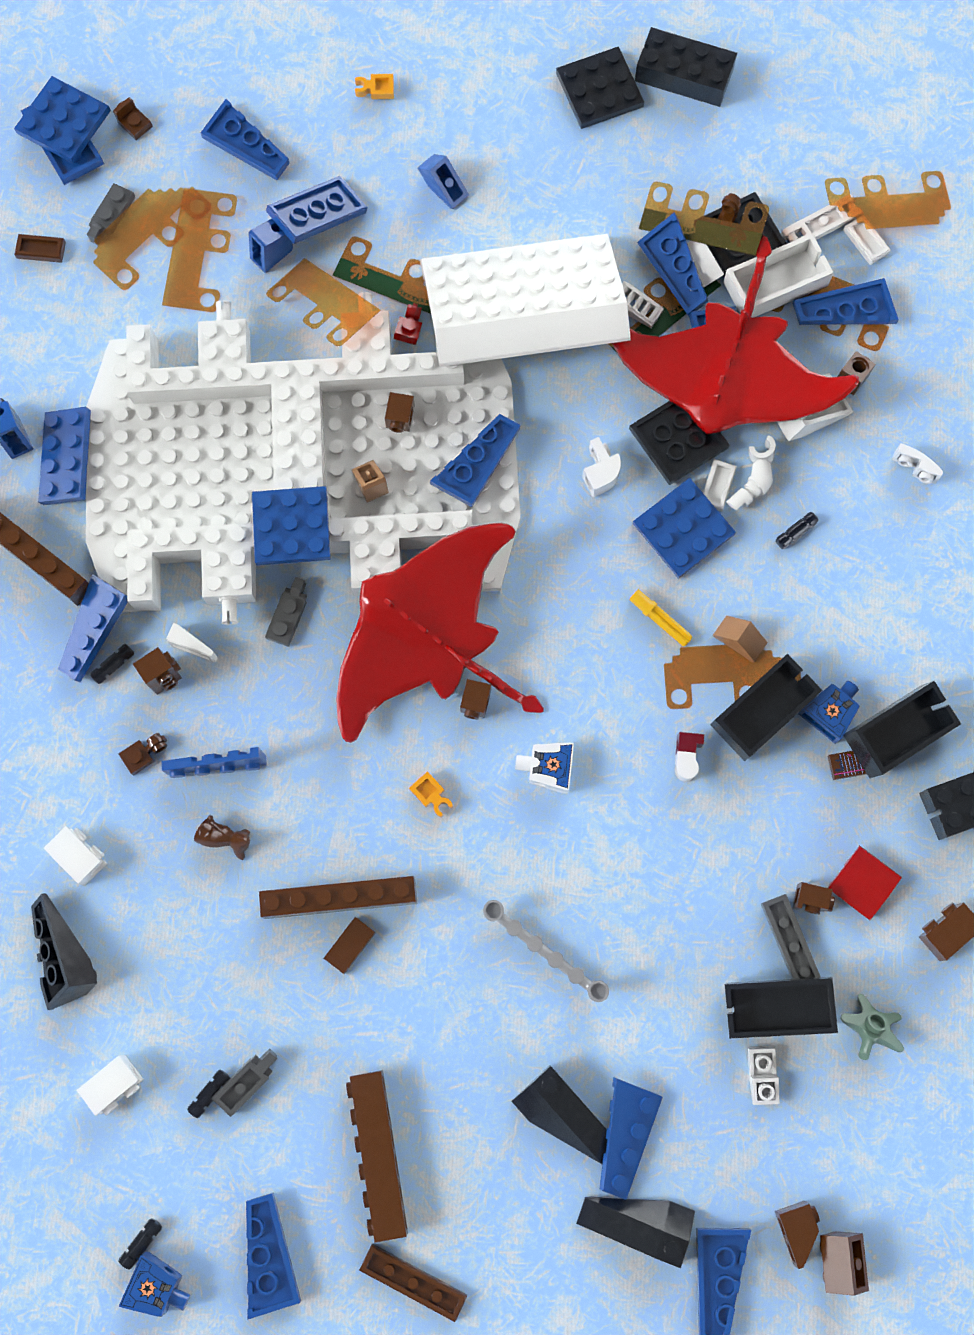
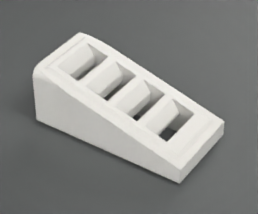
[622,281,664,329]
[166,623,218,662]

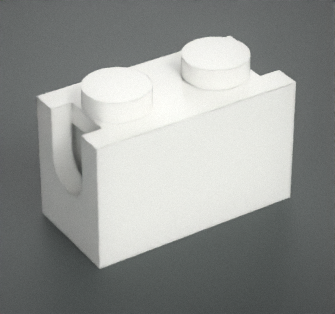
[44,826,107,886]
[76,1055,144,1116]

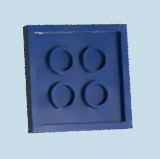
[14,76,111,164]
[633,478,736,579]
[252,486,331,566]

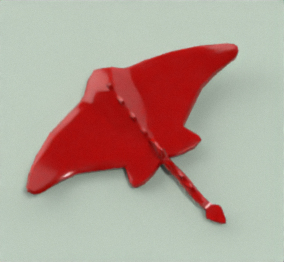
[612,236,859,434]
[336,523,544,743]

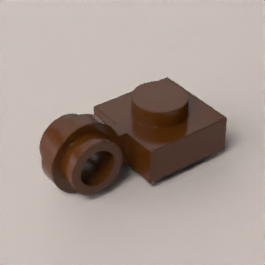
[718,193,741,227]
[118,733,167,776]

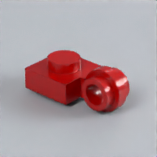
[393,303,422,345]

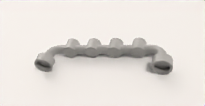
[483,900,609,1002]

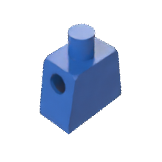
[248,218,293,273]

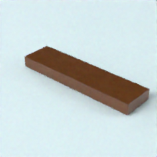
[359,1244,467,1322]

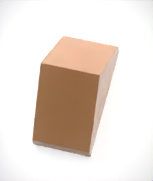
[351,460,389,502]
[713,615,768,663]

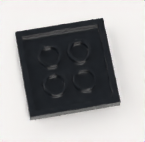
[556,46,644,129]
[693,192,787,278]
[629,401,730,485]

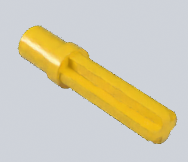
[629,589,692,646]

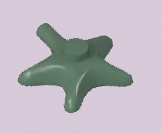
[840,994,904,1060]

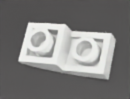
[687,241,724,287]
[892,443,943,484]
[748,1046,780,1105]

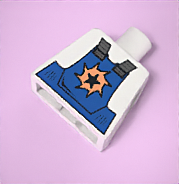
[515,743,574,794]

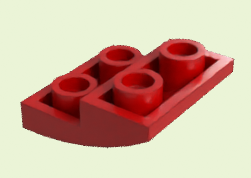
[828,845,902,920]

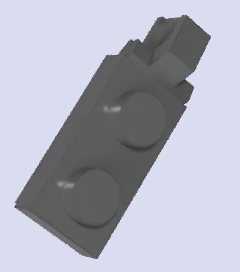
[87,183,135,245]
[265,577,307,647]
[212,1049,277,1117]

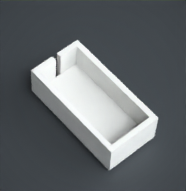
[723,233,833,318]

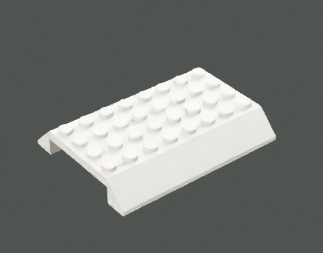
[420,234,630,367]

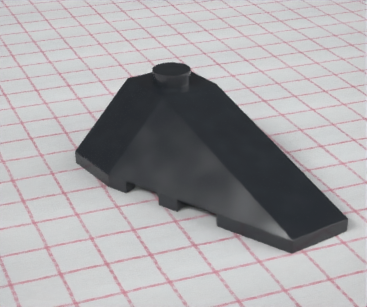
[31,893,97,1010]
[511,1065,608,1164]
[576,1197,695,1268]

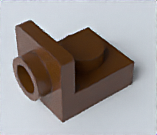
[113,97,153,140]

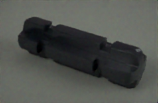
[775,512,818,549]
[90,644,134,684]
[187,1070,230,1118]
[118,1218,162,1270]

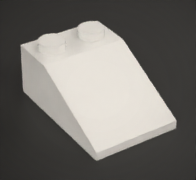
[777,373,853,441]

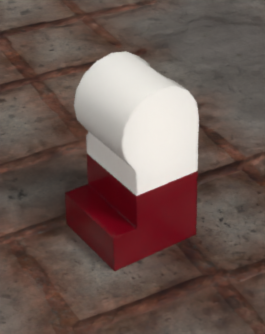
[675,732,705,782]

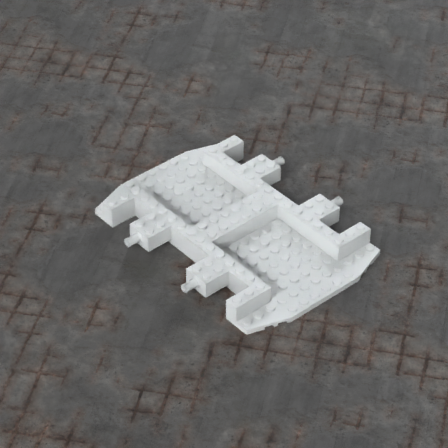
[86,292,521,625]

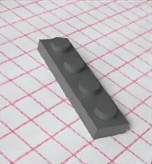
[761,894,821,979]

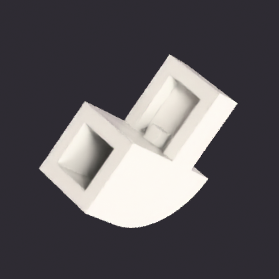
[582,437,621,498]

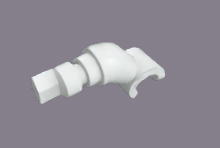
[726,436,776,510]

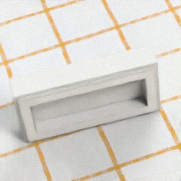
[843,215,891,265]
[703,459,737,512]

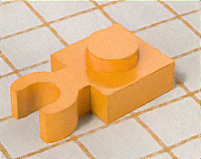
[355,74,394,99]
[409,771,453,818]

